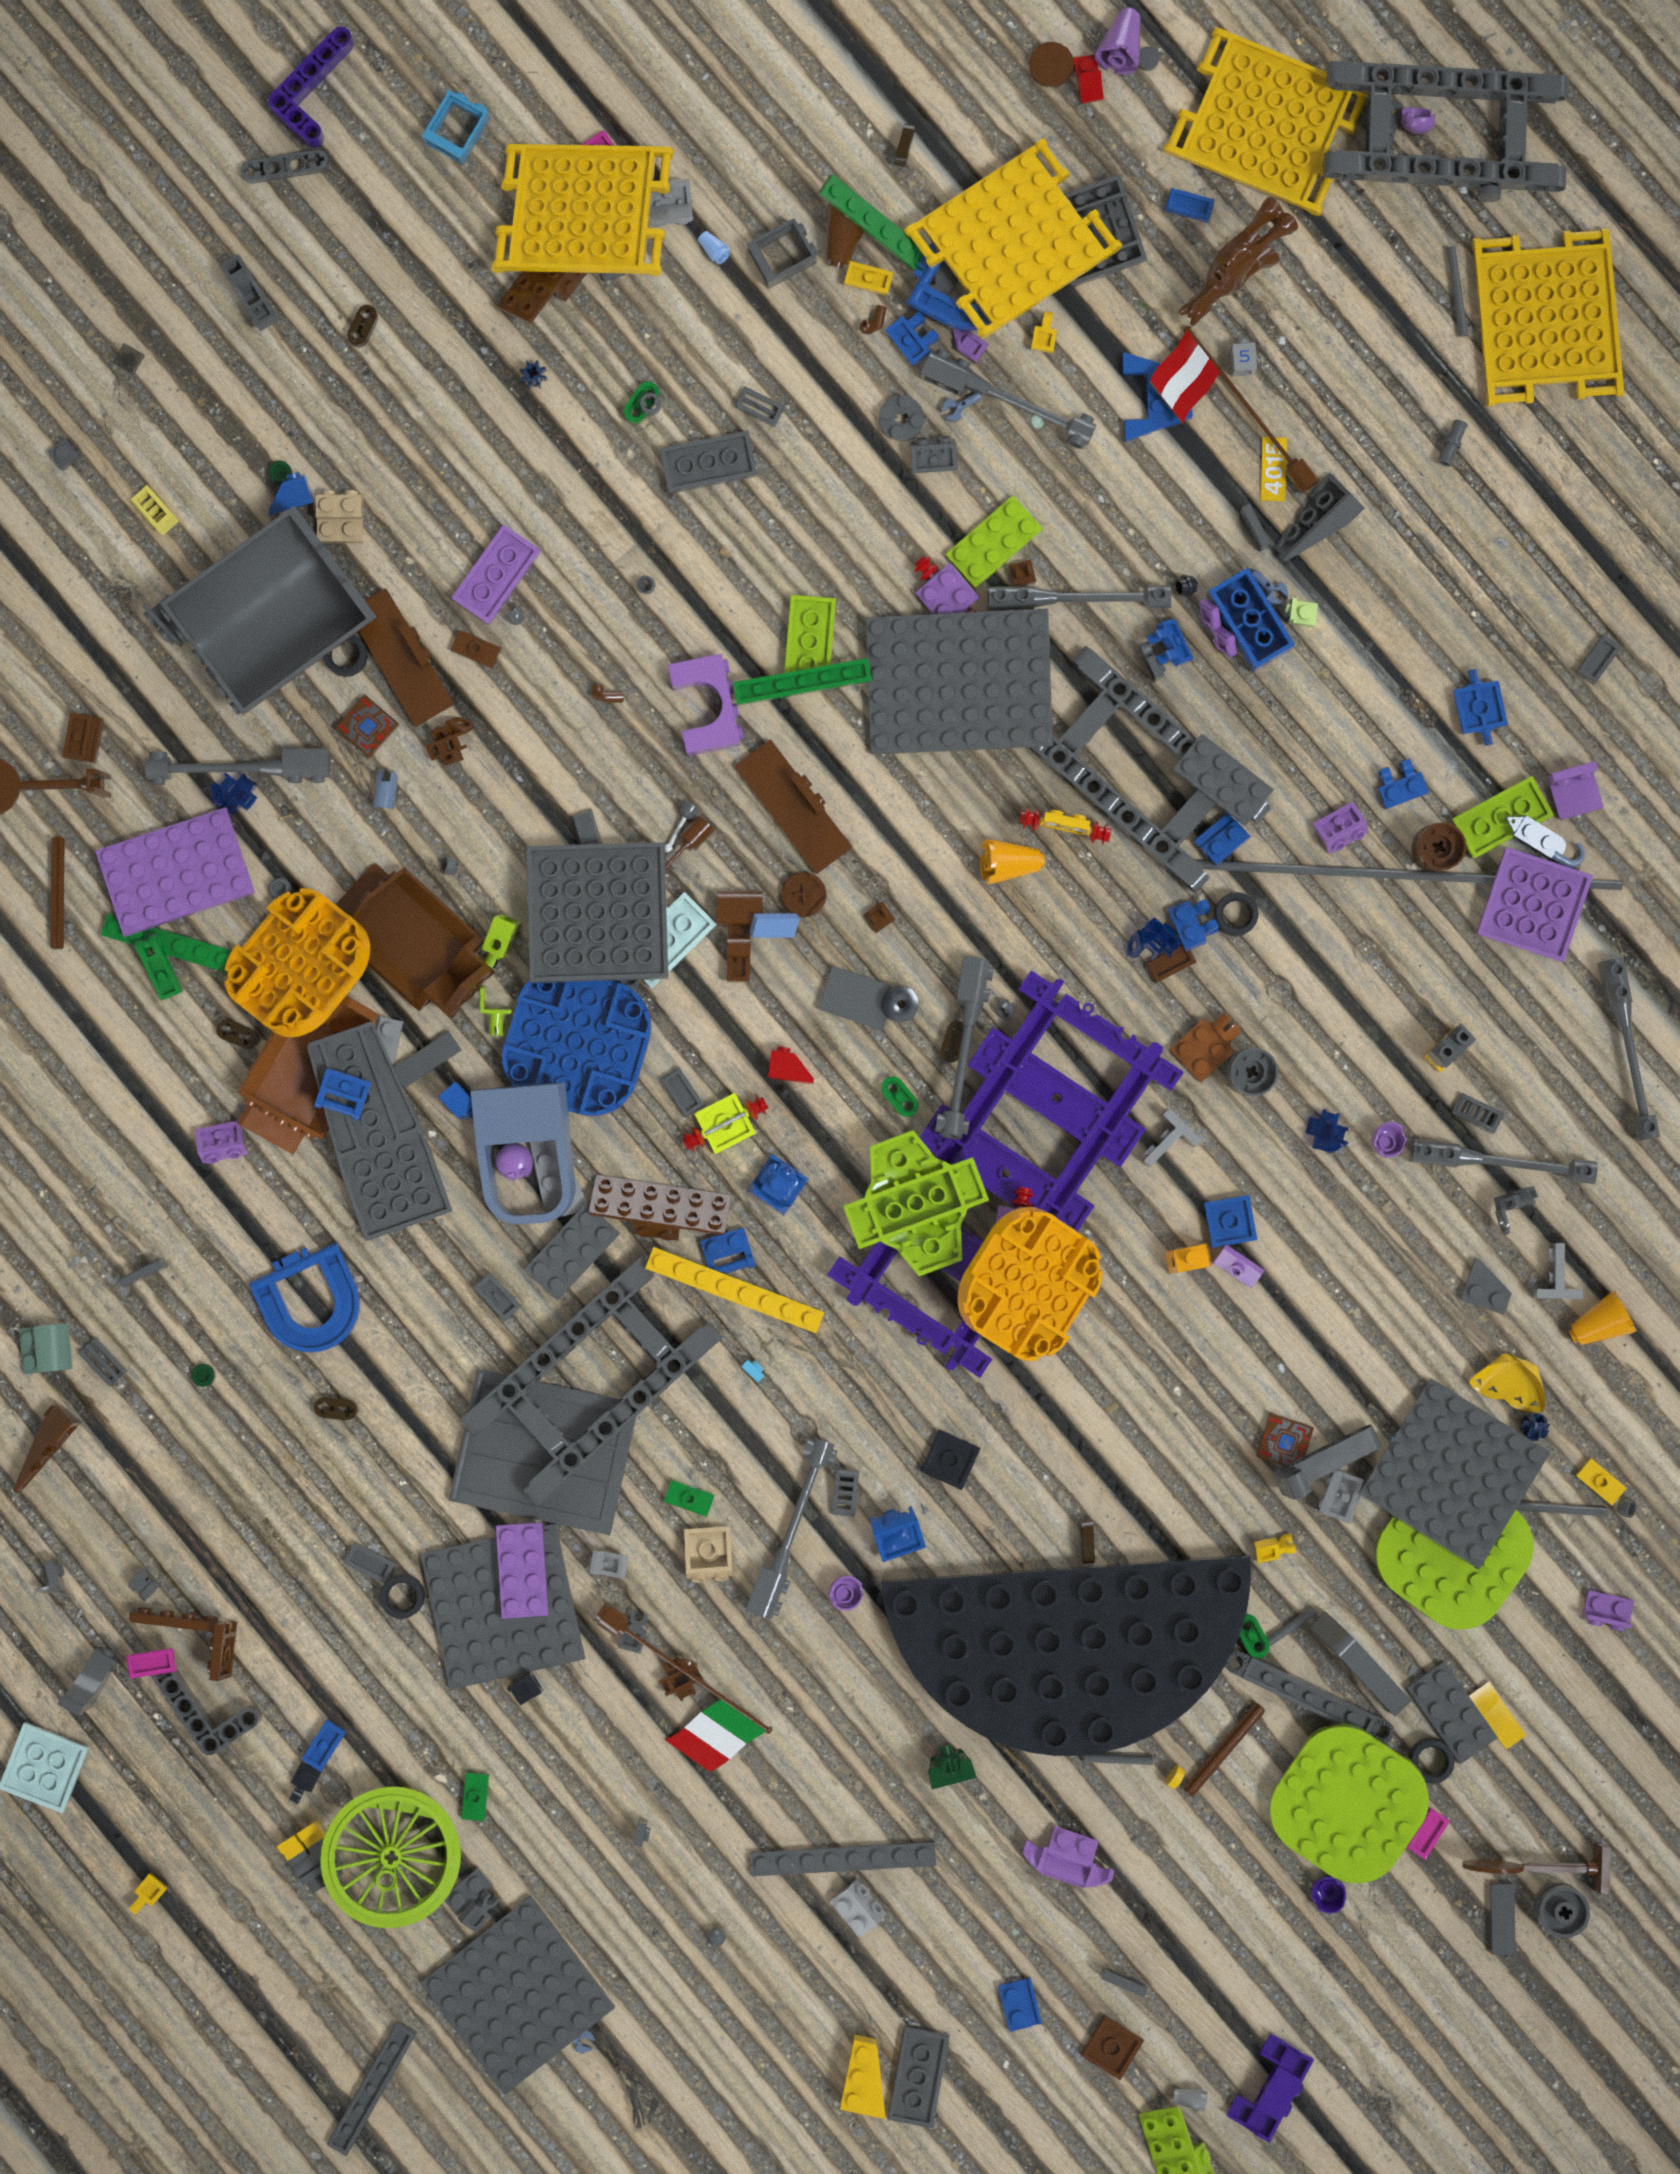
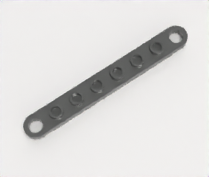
[1225,1650,1394,1743]

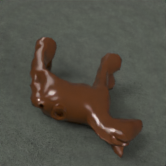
[1178,197,1298,326]

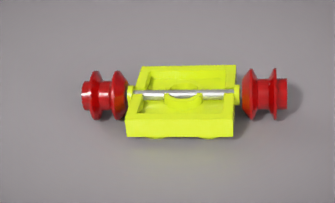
[681,1093,769,1155]

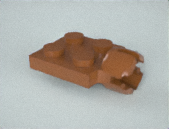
[1170,1013,1241,1083]

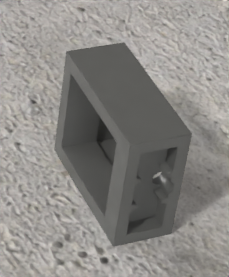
[747,218,818,289]

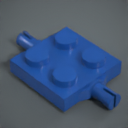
[1453,669,1508,746]

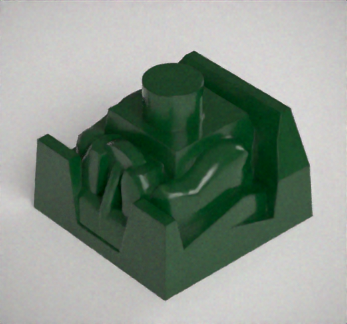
[928,1744,977,1790]

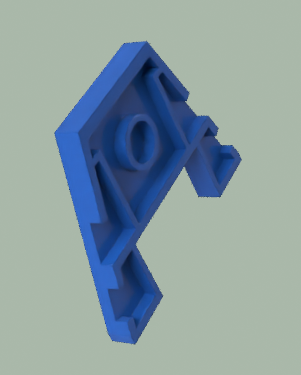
[1122,353,1193,442]

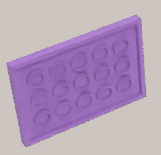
[95,807,255,937]

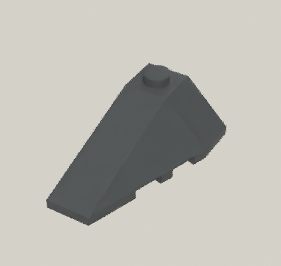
[1274,472,1365,561]

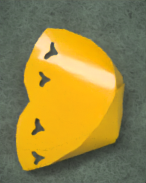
[1469,1353,1546,1413]

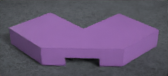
[953,328,989,364]
[1199,598,1237,657]

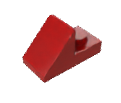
[1073,54,1104,104]

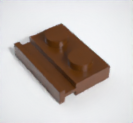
[62,713,104,764]

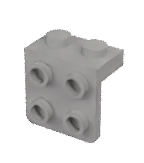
[649,178,693,227]

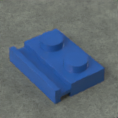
[1194,813,1251,867]
[998,1977,1042,2032]

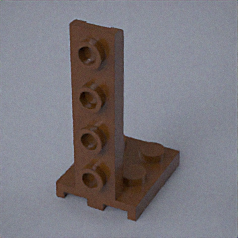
[129,1608,238,1681]

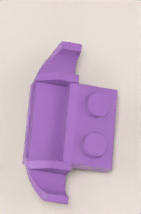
[1023,1826,1114,1888]

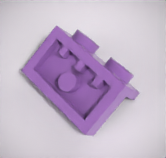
[1313,801,1368,854]
[195,1121,248,1164]
[1582,1590,1634,1631]

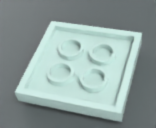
[0,1722,90,1814]

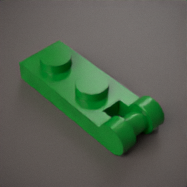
[135,933,184,1001]

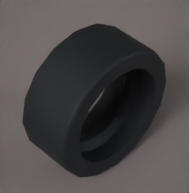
[323,634,368,677]
[1214,892,1259,937]
[379,1574,425,1619]
[1408,1738,1455,1784]

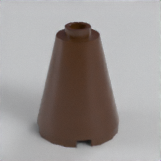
[826,203,864,268]

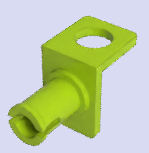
[480,985,513,1036]

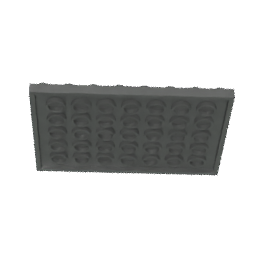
[866,608,1053,755]

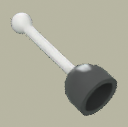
[664,801,700,853]

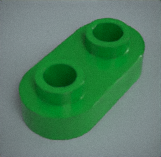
[624,382,660,424]
[881,1076,918,1117]
[1239,1614,1270,1659]

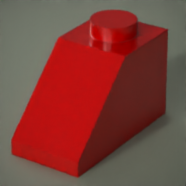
[768,1046,814,1085]

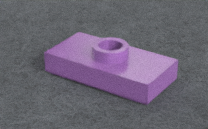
[1213,1245,1264,1288]

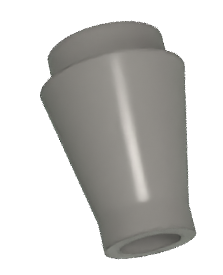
[1173,2088,1208,2112]

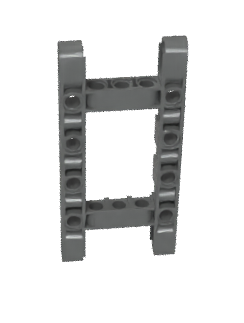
[1323,61,1569,192]
[1028,646,1271,893]
[460,1252,723,1506]

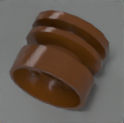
[1411,822,1467,872]

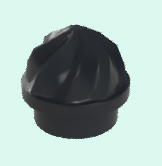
[1175,575,1198,598]

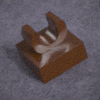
[1009,560,1036,586]
[864,901,895,933]

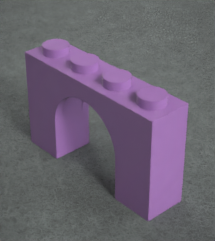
[668,654,744,756]

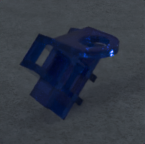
[211,773,258,815]
[1127,917,1182,960]
[1305,1109,1349,1155]

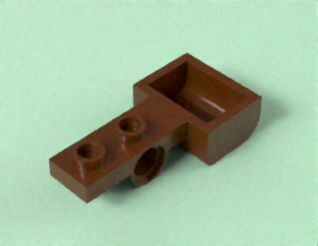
[716,891,763,983]

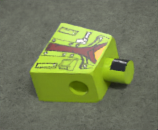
[482,914,522,968]

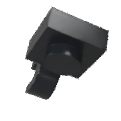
[289,1761,323,1805]

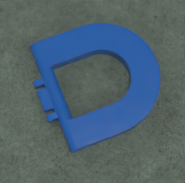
[906,243,990,331]
[249,1242,361,1352]

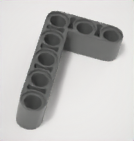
[1272,1424,1382,1500]
[1309,1611,1411,1717]
[151,1669,262,1755]

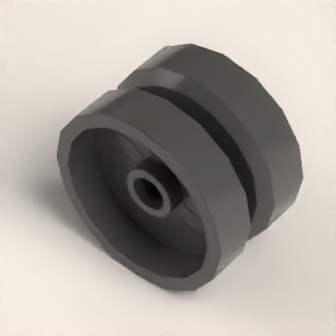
[1533,1882,1590,1938]

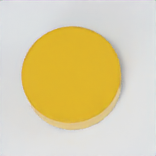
[1165,1765,1185,1789]

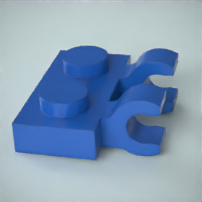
[885,311,939,367]
[1146,619,1194,667]
[1377,759,1429,810]
[1168,899,1219,952]

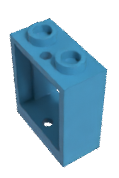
[422,90,490,165]

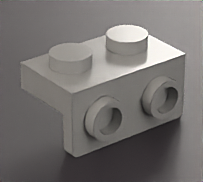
[1319,1470,1366,1524]
[830,1879,886,1938]

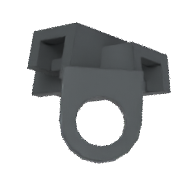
[1494,1186,1539,1235]

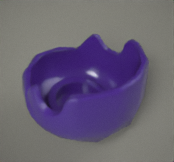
[1311,1875,1347,1914]

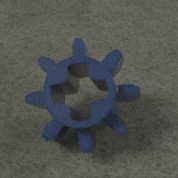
[520,360,548,390]
[1520,1413,1550,1441]

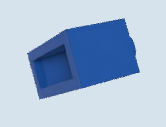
[268,472,314,515]
[438,1082,473,1120]

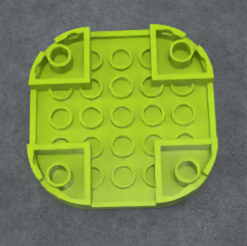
[1374,1510,1534,1630]
[1270,1723,1429,1884]

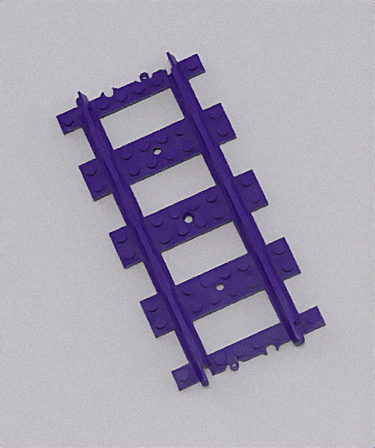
[827,970,1184,1378]

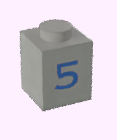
[1230,340,1257,376]

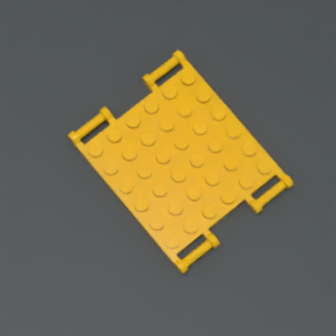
[1162,27,1367,216]
[904,138,1123,339]
[491,144,674,276]
[1472,227,1624,407]

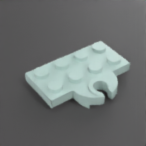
[644,892,717,989]

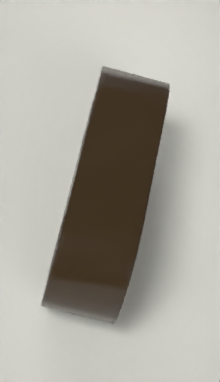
[894,123,916,167]
[347,305,378,348]
[216,1020,260,1050]
[940,1020,964,1063]
[314,1397,359,1420]
[1081,1519,1095,1564]

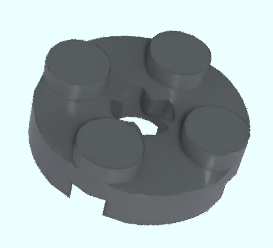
[879,395,924,442]

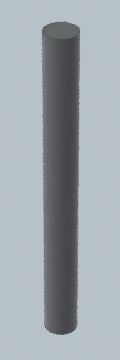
[1446,246,1468,337]
[1516,1502,1608,1517]
[1236,1607,1317,1666]

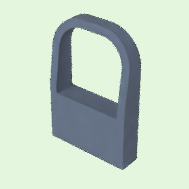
[470,1082,576,1224]

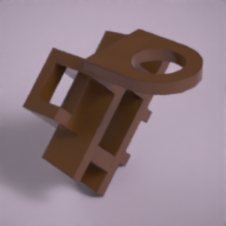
[425,717,474,766]
[659,1655,703,1701]

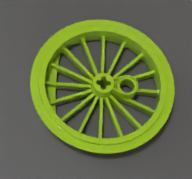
[321,1787,461,1928]

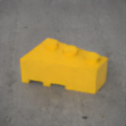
[840,2035,886,2119]

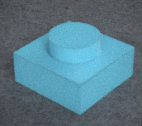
[742,1360,765,1382]

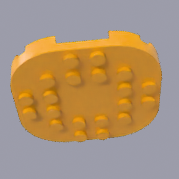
[224,888,370,1037]
[958,1207,1103,1361]

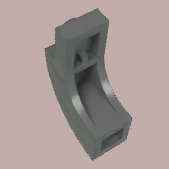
[219,254,279,331]

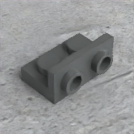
[910,436,958,474]

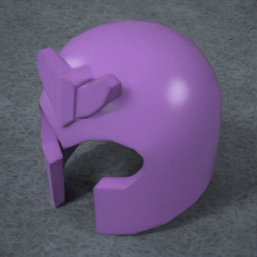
[496,1143,534,1181]

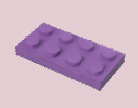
[451,524,541,625]
[496,1522,549,1619]

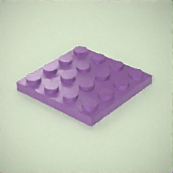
[1476,847,1593,962]

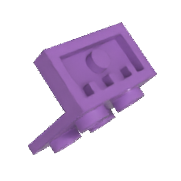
[1547,761,1603,820]

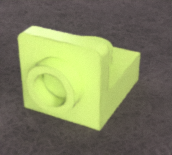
[1284,598,1318,627]

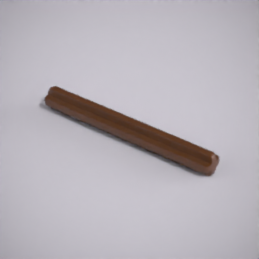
[50,837,65,950]
[1183,1703,1266,1797]

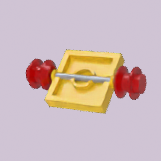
[1019,807,1112,846]

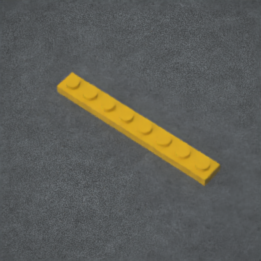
[645,1247,825,1334]

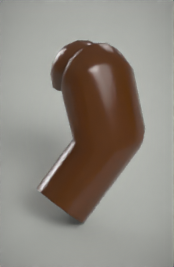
[860,305,887,334]
[591,684,624,703]

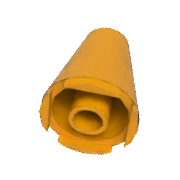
[980,839,1045,885]
[1569,1290,1637,1345]

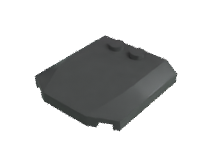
[1064,174,1148,288]

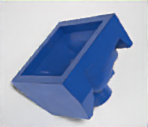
[747,1154,809,1216]
[869,1506,926,1562]

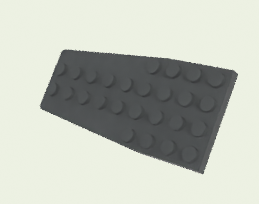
[307,1022,453,1241]

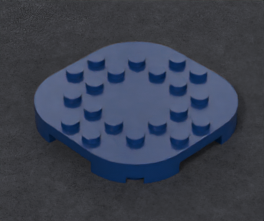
[502,980,652,1117]

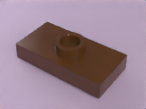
[450,630,502,669]

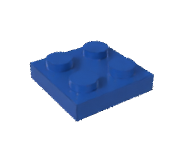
[1203,1195,1258,1248]

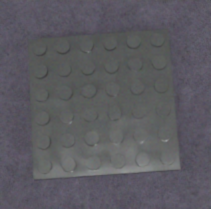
[527,842,669,983]
[1359,1378,1551,1570]
[420,1523,586,1690]
[421,1895,616,2094]

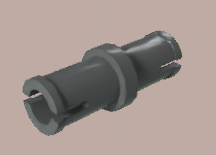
[1438,419,1468,467]

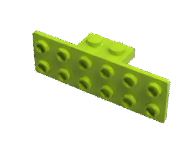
[1139,2106,1215,2174]

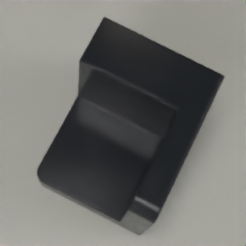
[507,1672,544,1705]

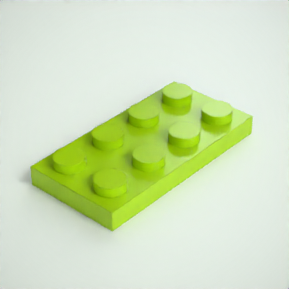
[945,495,1043,589]
[784,595,836,673]
[1451,776,1554,859]

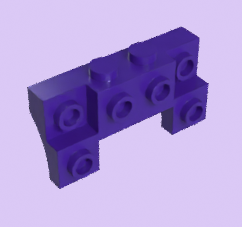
[1226,2032,1314,2143]

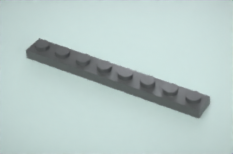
[750,1841,936,1876]

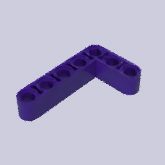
[268,26,354,148]

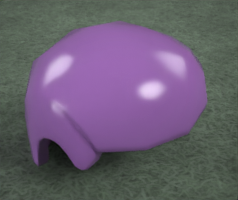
[1401,107,1436,134]
[1371,1122,1407,1158]
[828,1575,863,1611]

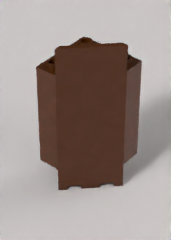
[335,863,495,1019]

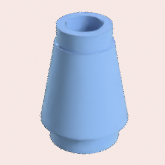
[698,231,731,264]

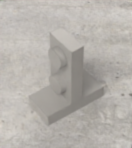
[1142,1108,1202,1167]
[1533,1243,1583,1299]

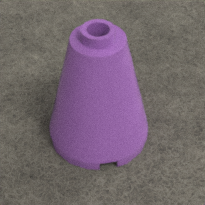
[1095,7,1141,74]

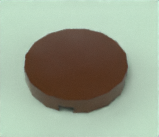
[1029,42,1074,88]
[781,872,827,918]

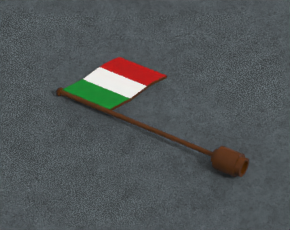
[594,1604,773,1772]

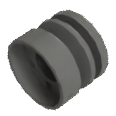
[1225,1048,1279,1096]

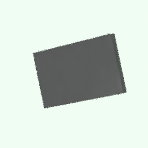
[818,966,893,1031]

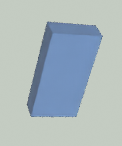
[749,913,799,938]

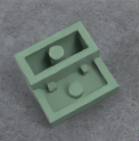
[19,1323,73,1374]

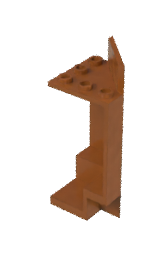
[237,996,378,1155]

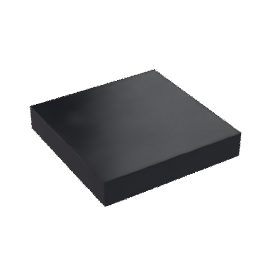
[920,1429,981,1490]

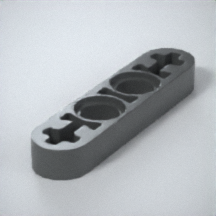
[241,150,329,184]

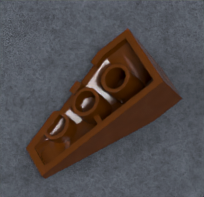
[13,1404,82,1493]

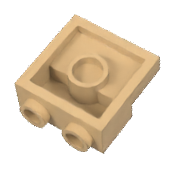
[316,490,364,543]
[684,1526,733,1583]

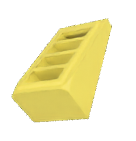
[130,485,179,535]

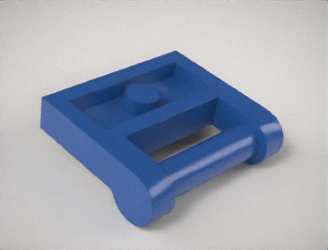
[314,1067,371,1121]
[700,1227,756,1274]

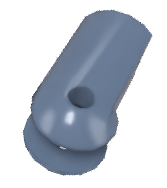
[373,768,398,809]

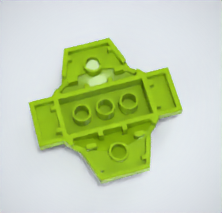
[843,1130,989,1276]

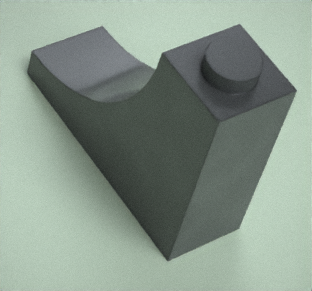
[57,1647,119,1716]

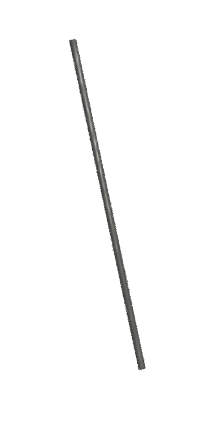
[1195,860,1623,890]

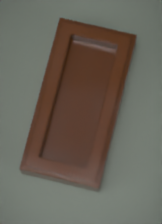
[1145,944,1197,983]

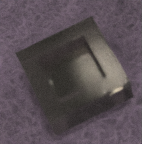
[113,343,145,375]

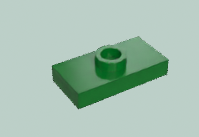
[664,1480,715,1517]
[461,1772,490,1822]

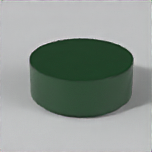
[269,461,293,485]
[191,1364,216,1387]

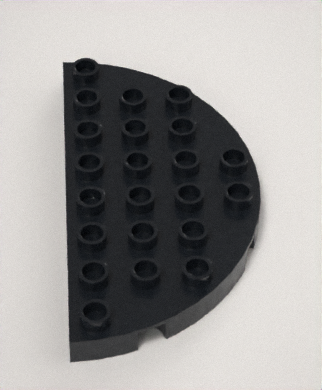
[881,1555,1251,1756]

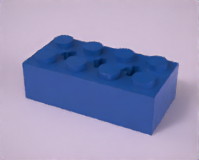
[1206,567,1295,673]

